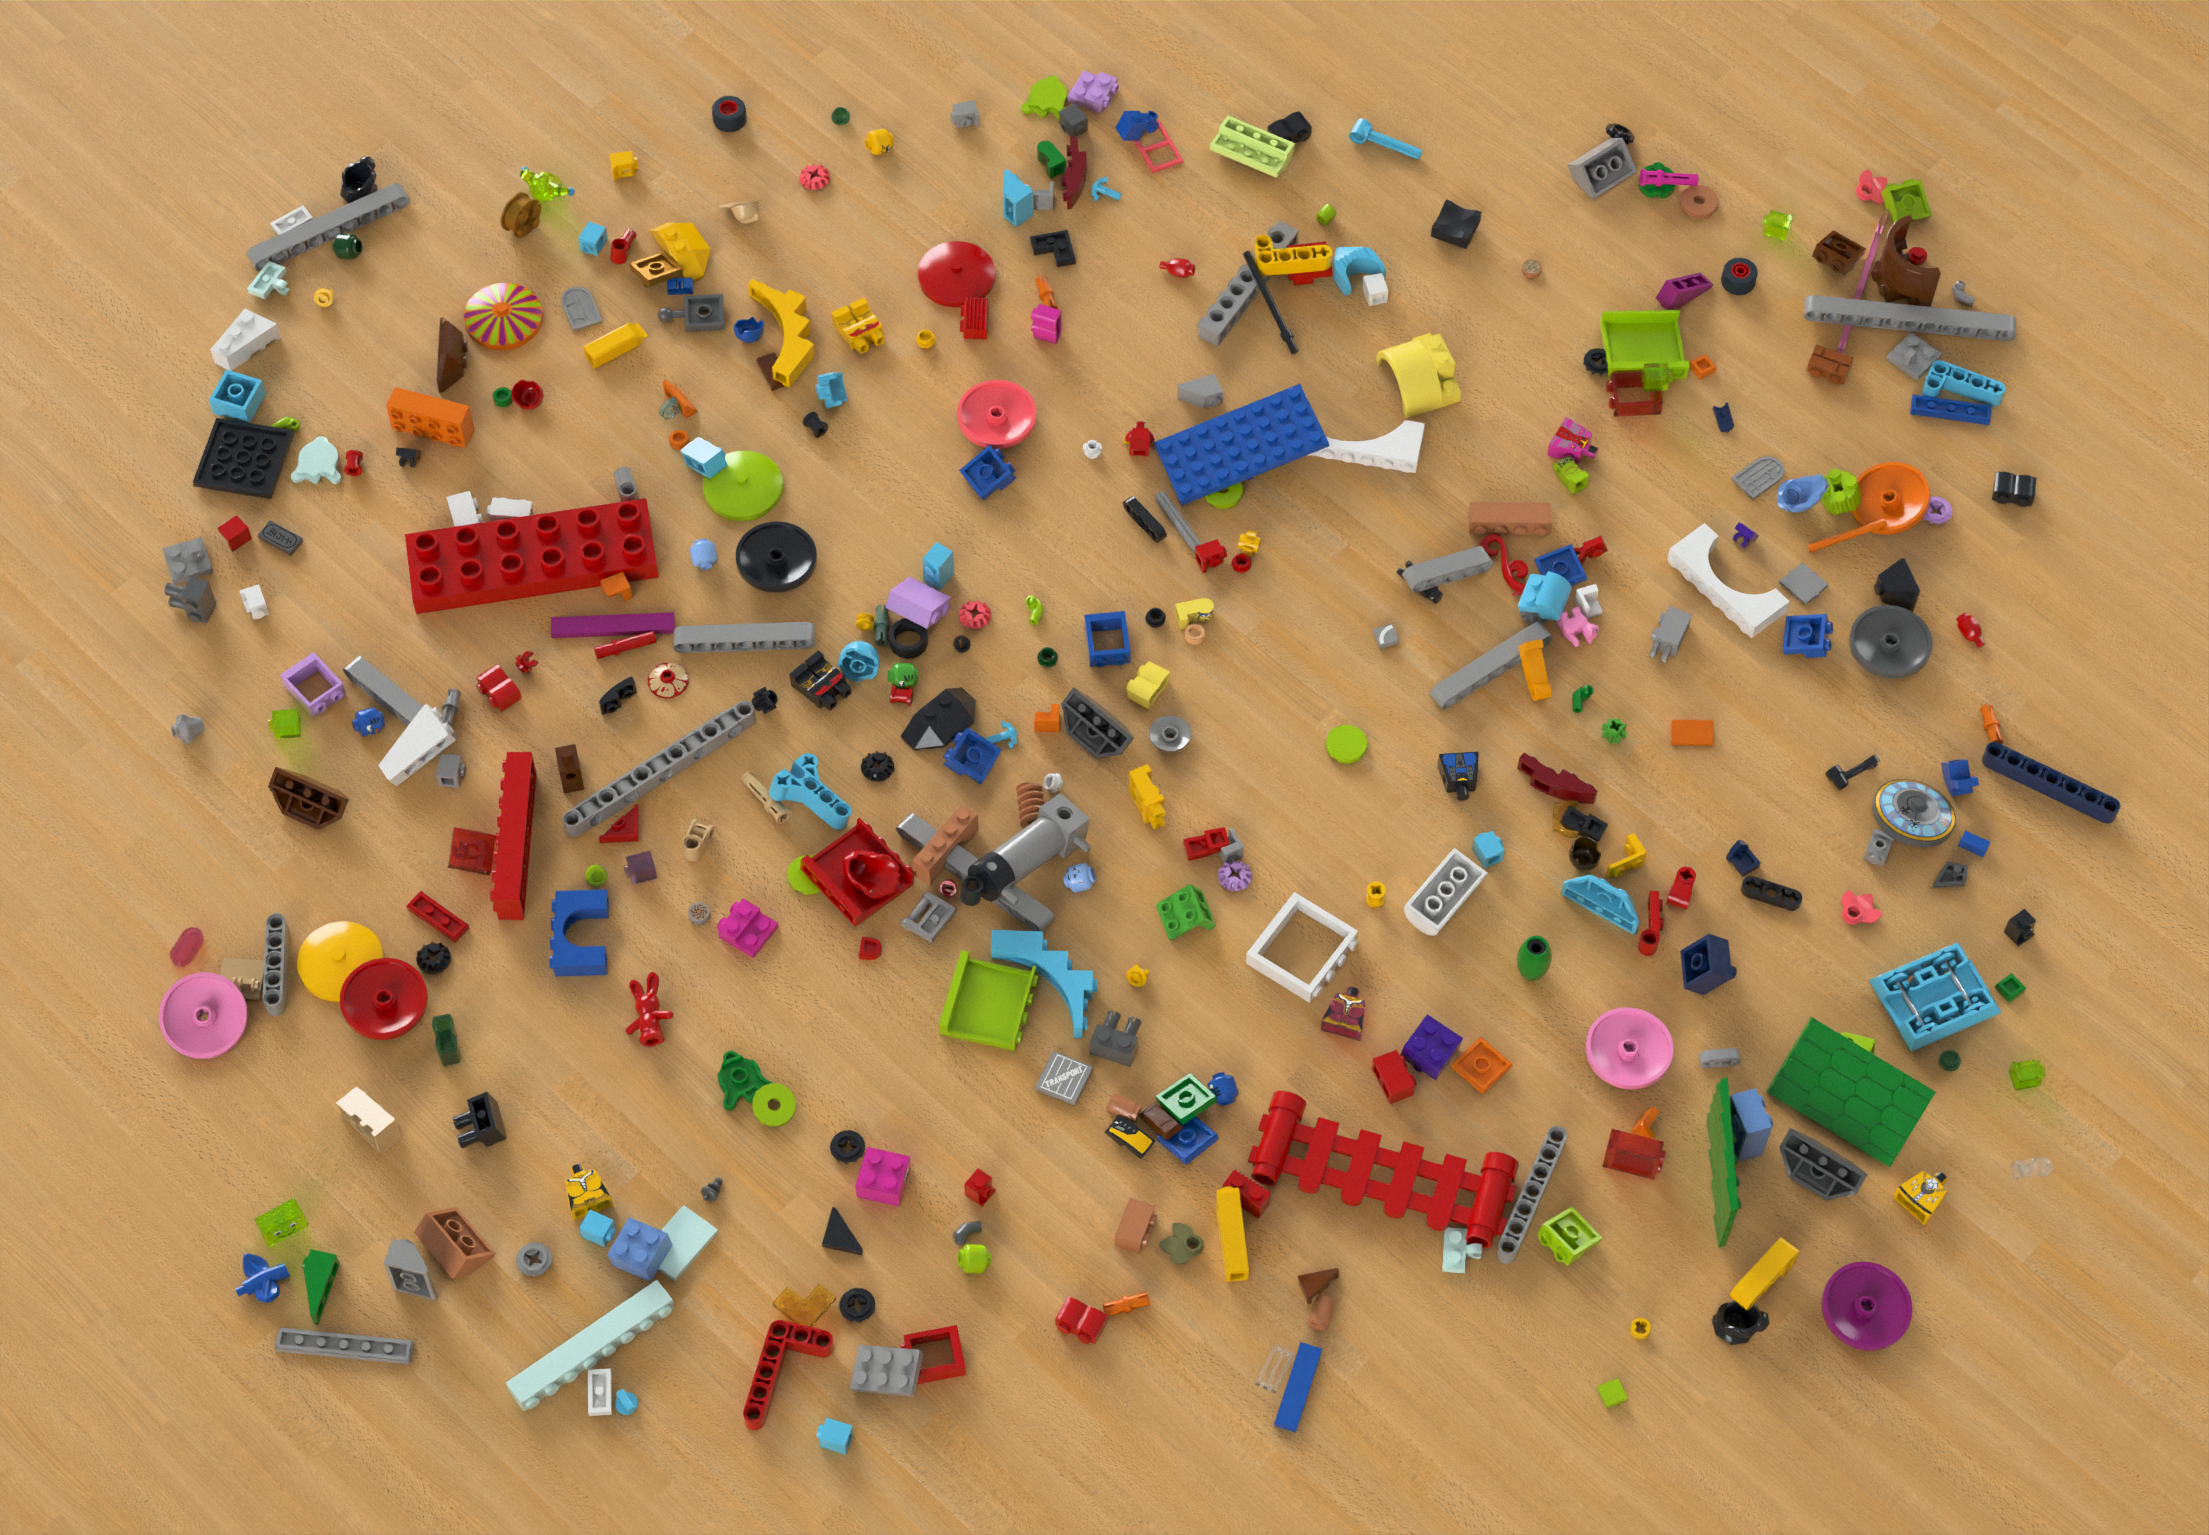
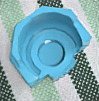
[815,372,848,408]

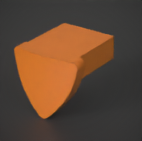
[1630,1106,1660,1145]

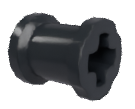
[802,412,828,438]

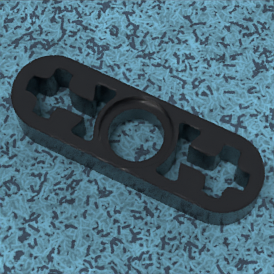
[1123,496,1167,543]
[1741,876,1802,911]

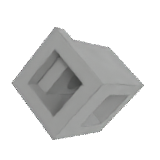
[950,100,979,128]
[1863,828,1893,866]

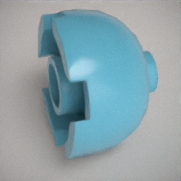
[838,641,880,682]

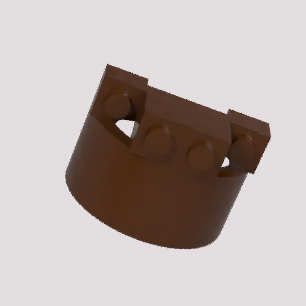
[1871,215,1941,307]

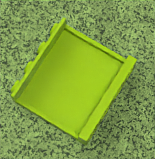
[1600,310,1690,380]
[939,950,1039,1051]

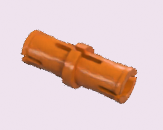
[1035,276,1058,309]
[1980,704,2004,744]
[1103,1291,1150,1317]

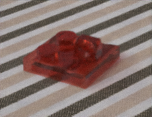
[448,827,496,876]

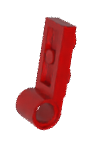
[1638,891,1664,956]

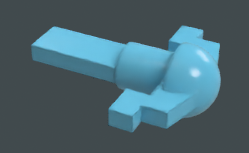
[1091,177,1122,201]
[985,721,1017,749]

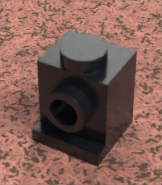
[2004,909,2036,947]

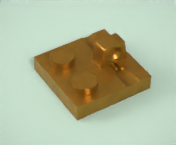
[630,252,683,288]

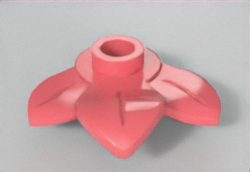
[1856,169,1887,204]
[1841,890,1882,925]

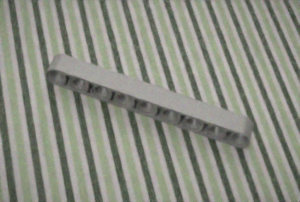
[247,183,410,271]
[896,813,1055,931]

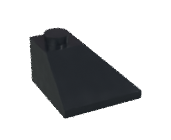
[1874,558,1920,612]

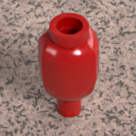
[1159,258,1195,278]
[1956,613,1985,648]

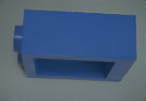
[1084,611,1131,667]

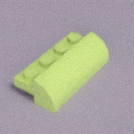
[1209,115,1295,178]

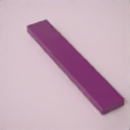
[551,612,675,638]

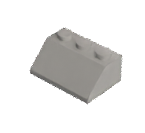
[1567,138,1637,199]
[384,1239,438,1301]

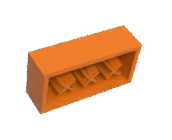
[386,387,474,448]

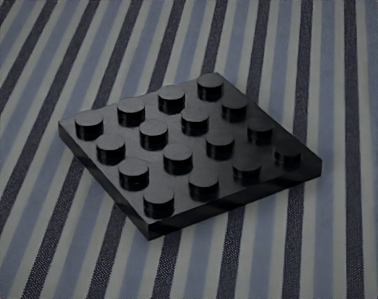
[193,418,294,499]

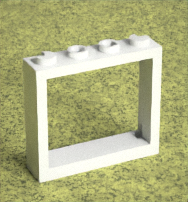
[1246,892,1359,1003]

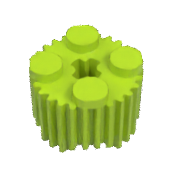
[1821,468,1861,516]

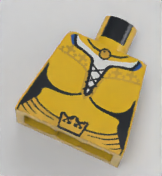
[565,1164,613,1221]

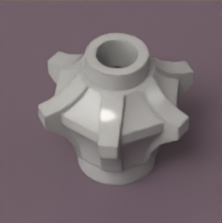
[171,713,205,744]

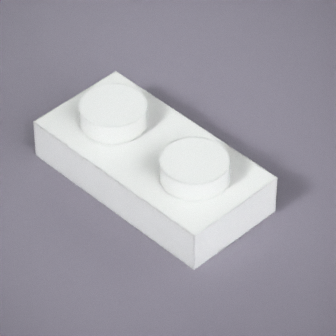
[270,206,313,235]
[588,1368,612,1416]

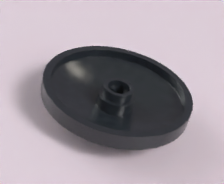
[736,521,817,592]

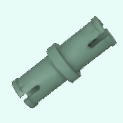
[874,605,890,646]

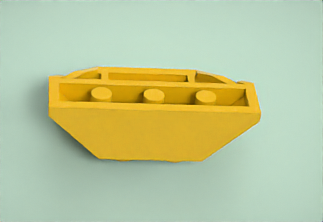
[650,222,711,282]

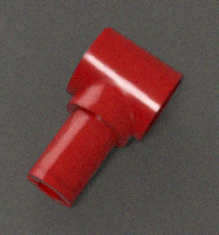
[610,229,637,264]

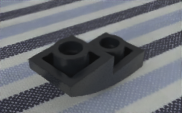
[599,676,637,715]

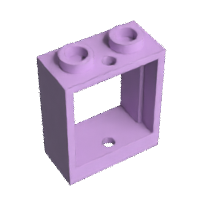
[280,652,346,717]

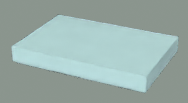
[658,1205,718,1282]

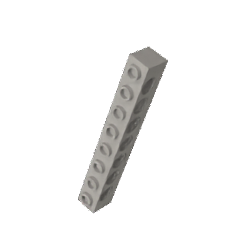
[1197,221,1299,346]

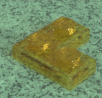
[772,1284,836,1327]

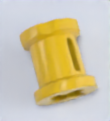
[1366,881,1386,908]

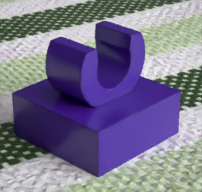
[1733,522,1759,548]

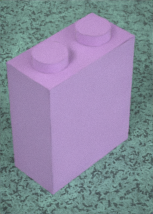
[885,576,951,629]

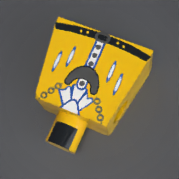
[1893,1171,1947,1225]

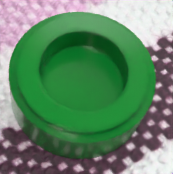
[493,387,513,407]

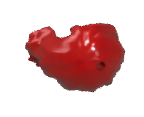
[843,850,901,900]

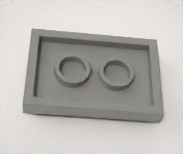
[850,1345,924,1397]

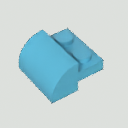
[1518,571,1572,621]

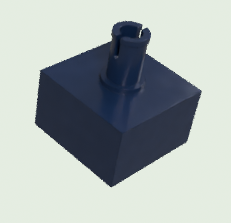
[1680,934,1737,995]

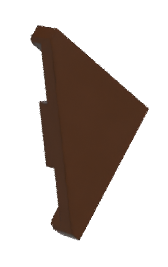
[1298,1268,1339,1304]

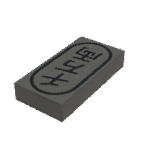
[258,521,303,556]

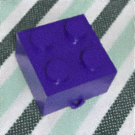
[1400,1014,1463,1080]

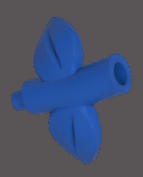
[235,1253,290,1303]

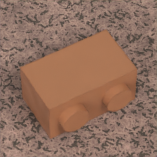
[1115,1198,1158,1253]

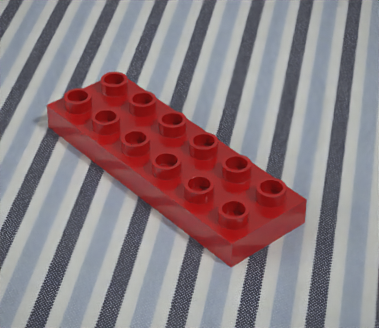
[405,498,659,614]

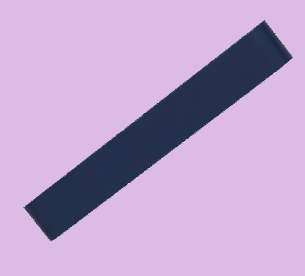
[1982,742,2120,824]

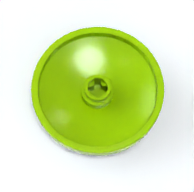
[703,451,783,521]

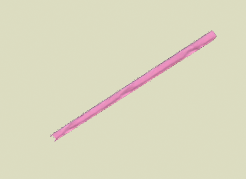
[1837,211,1888,354]

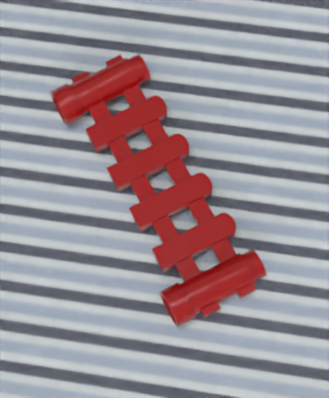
[1248,1091,1519,1248]

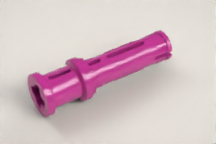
[1639,169,1699,187]

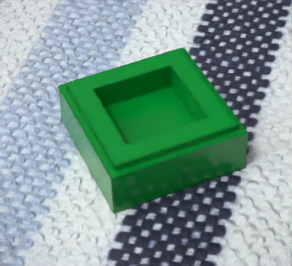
[1995,973,2026,1003]

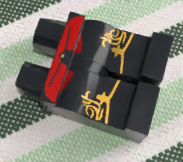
[789,650,852,711]

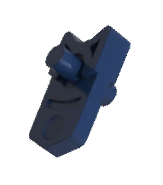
[1712,403,1734,433]

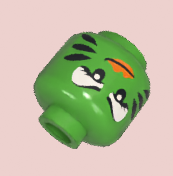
[887,663,918,689]

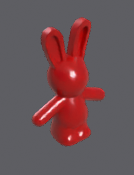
[625,972,673,1047]

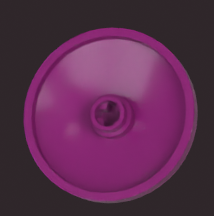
[1821,1262,1912,1351]

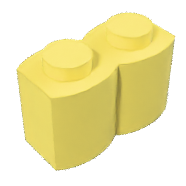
[1126,661,1170,709]

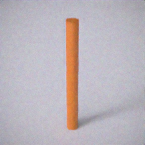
[1807,519,1887,553]

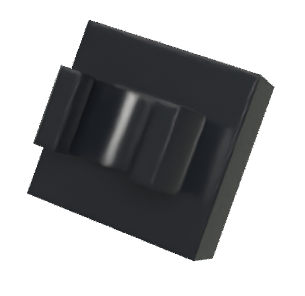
[396,447,421,468]

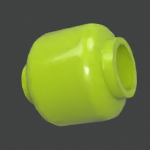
[957,1244,992,1274]

